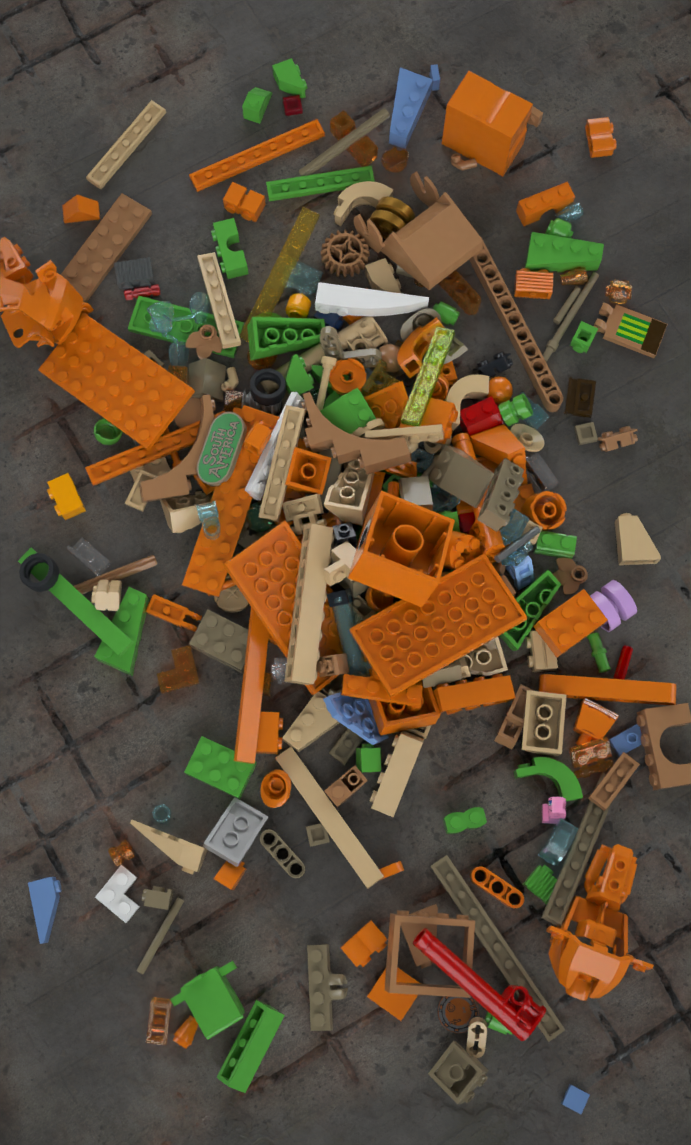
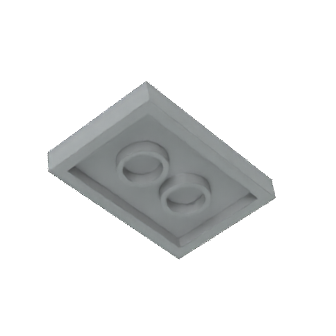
[203,797,269,867]

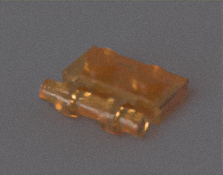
[569,737,614,778]

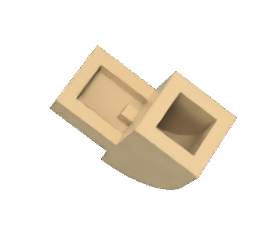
[325,541,356,586]

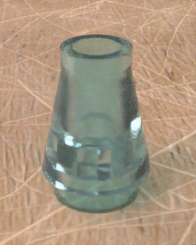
[555,202,584,222]

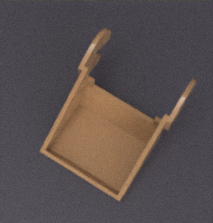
[354,171,483,290]

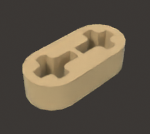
[466,1017,487,1058]

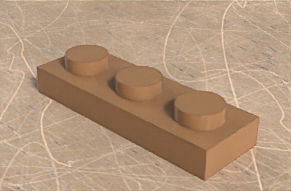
[588,752,640,811]

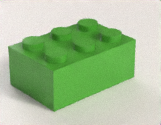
[184,736,257,799]

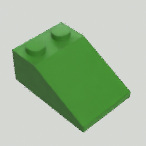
[320,388,376,434]

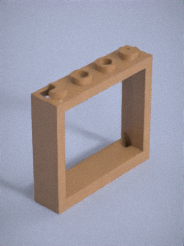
[385,910,475,998]

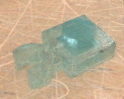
[501,541,533,566]

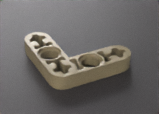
[320,326,382,368]

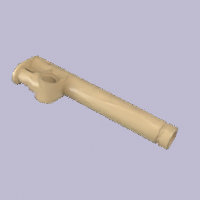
[261,316,388,394]

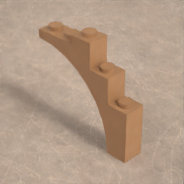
[301,392,411,475]
[139,395,215,503]

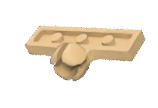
[365,424,444,454]

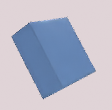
[429,64,440,91]
[561,1084,590,1114]

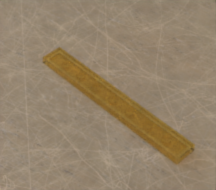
[239,207,320,342]

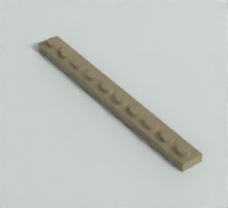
[430,855,565,1042]

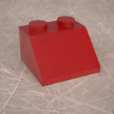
[459,396,504,440]

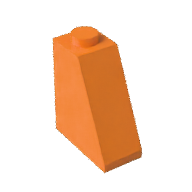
[470,424,526,465]

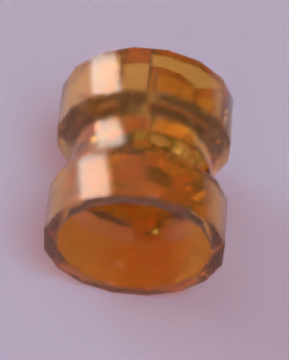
[108,839,135,867]

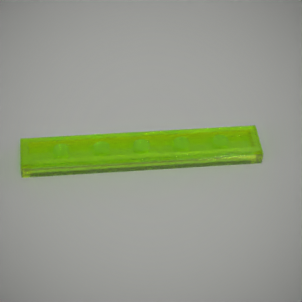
[401,327,455,426]

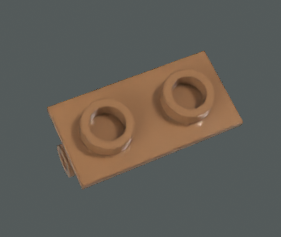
[598,426,638,452]

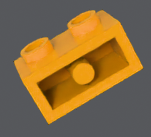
[47,473,86,520]

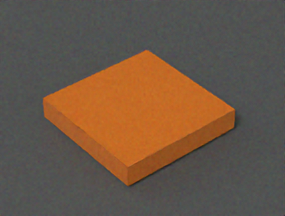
[367,967,421,1021]

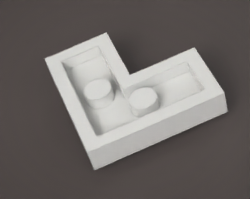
[95,865,140,923]

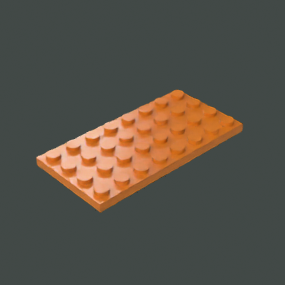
[38,312,195,451]
[223,520,363,695]
[349,553,528,698]

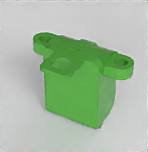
[170,961,245,1039]

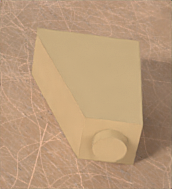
[615,513,661,565]

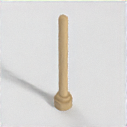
[316,356,337,411]

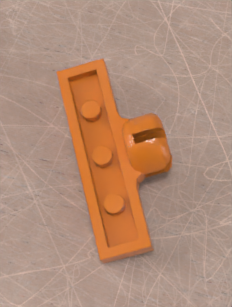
[341,669,423,707]

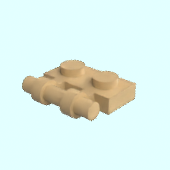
[283,494,327,535]

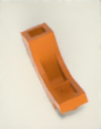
[397,317,448,378]

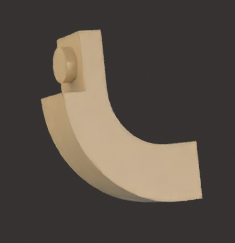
[334,181,394,226]
[443,375,489,431]

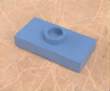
[609,724,641,757]

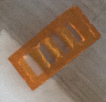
[146,997,172,1045]

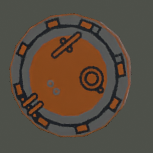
[437,996,479,1033]

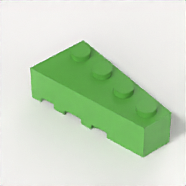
[525,232,604,273]
[94,587,150,676]

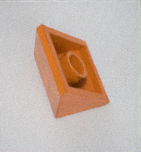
[285,447,332,495]

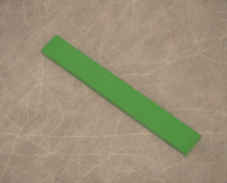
[18,547,134,657]

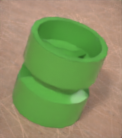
[499,393,533,426]

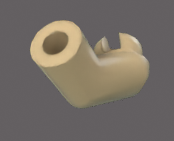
[221,367,239,393]

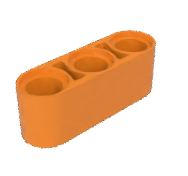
[470,867,524,908]

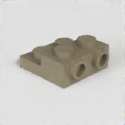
[428,1041,489,1104]

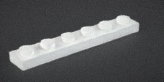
[245,392,304,500]

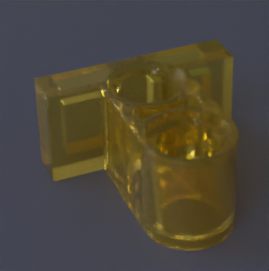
[361,360,400,397]

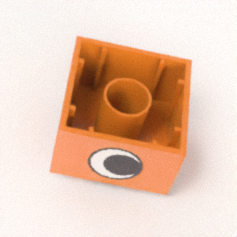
[348,491,455,607]

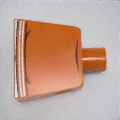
[573,698,619,749]

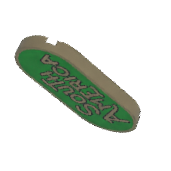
[197,412,247,486]

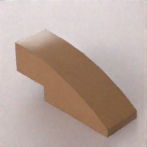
[494,684,534,749]

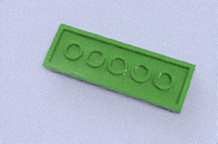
[128,296,244,358]

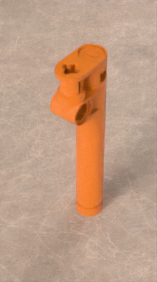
[451,433,505,564]

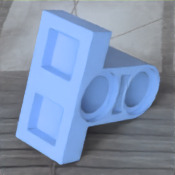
[506,548,535,591]

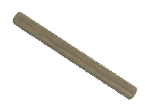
[299,108,390,176]

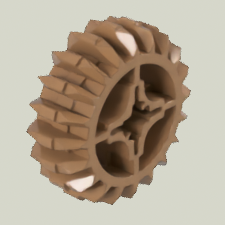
[321,229,370,278]

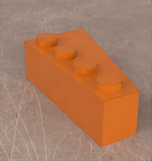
[433,673,516,715]

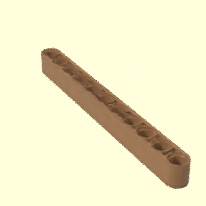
[469,241,563,412]

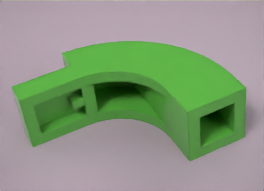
[514,757,583,802]

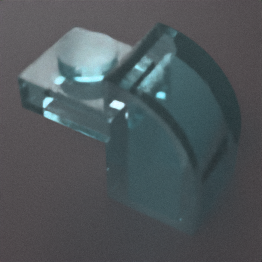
[538,818,579,866]

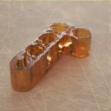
[414,270,481,315]

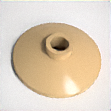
[510,424,545,452]

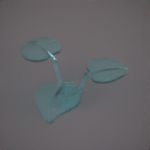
[147,292,209,374]

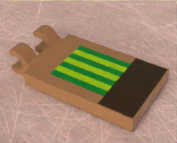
[594,303,668,358]

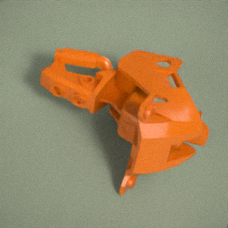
[0,237,94,348]
[546,844,654,1001]

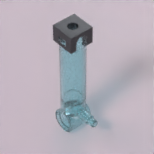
[327,588,372,677]

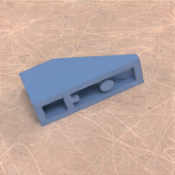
[28,877,62,944]

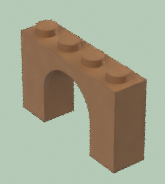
[636,703,691,790]

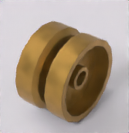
[370,196,415,239]

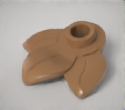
[186,324,222,360]
[553,558,588,595]

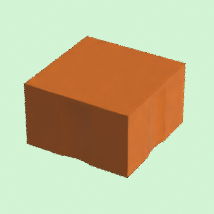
[442,71,533,176]

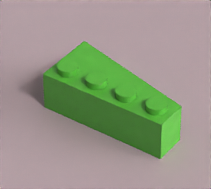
[247,317,325,361]
[499,570,561,651]

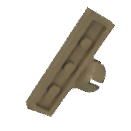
[307,944,348,1031]

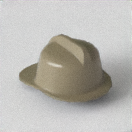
[400,308,441,341]

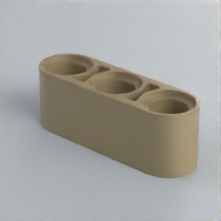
[260,829,306,879]

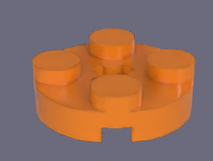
[329,358,366,395]

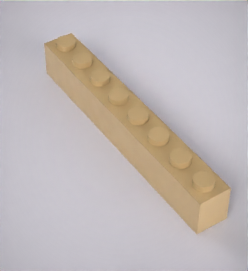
[284,523,334,685]

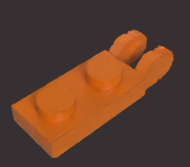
[145,594,202,632]

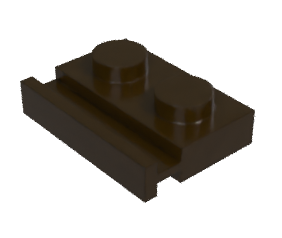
[564,377,596,418]

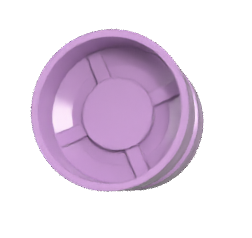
[590,580,637,632]

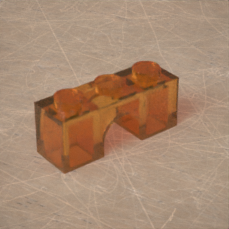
[330,110,378,167]

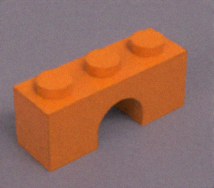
[516,181,575,226]

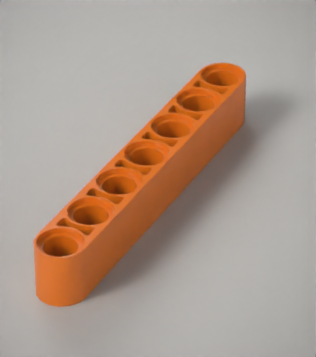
[539,674,676,705]

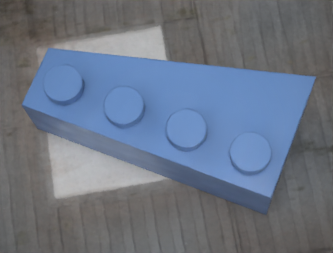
[389,68,433,149]

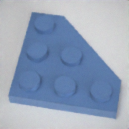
[323,692,389,745]

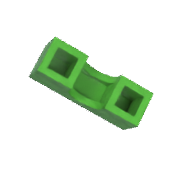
[211,218,248,279]

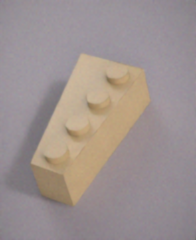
[370,731,424,817]

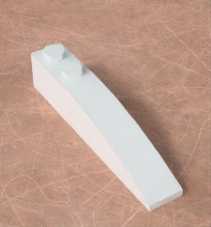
[315,282,429,316]

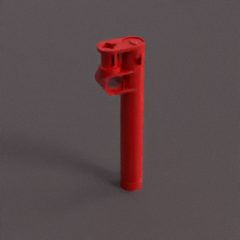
[413,928,546,1041]

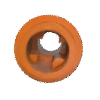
[173,1015,198,1049]

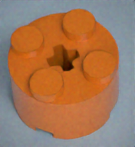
[521,491,567,531]
[443,531,481,571]

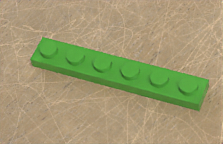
[266,166,375,202]

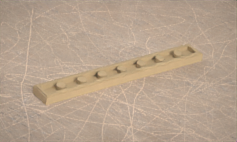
[275,747,384,889]

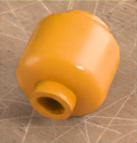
[285,293,311,318]

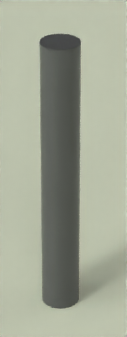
[494,526,541,563]

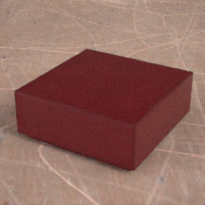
[282,95,303,116]

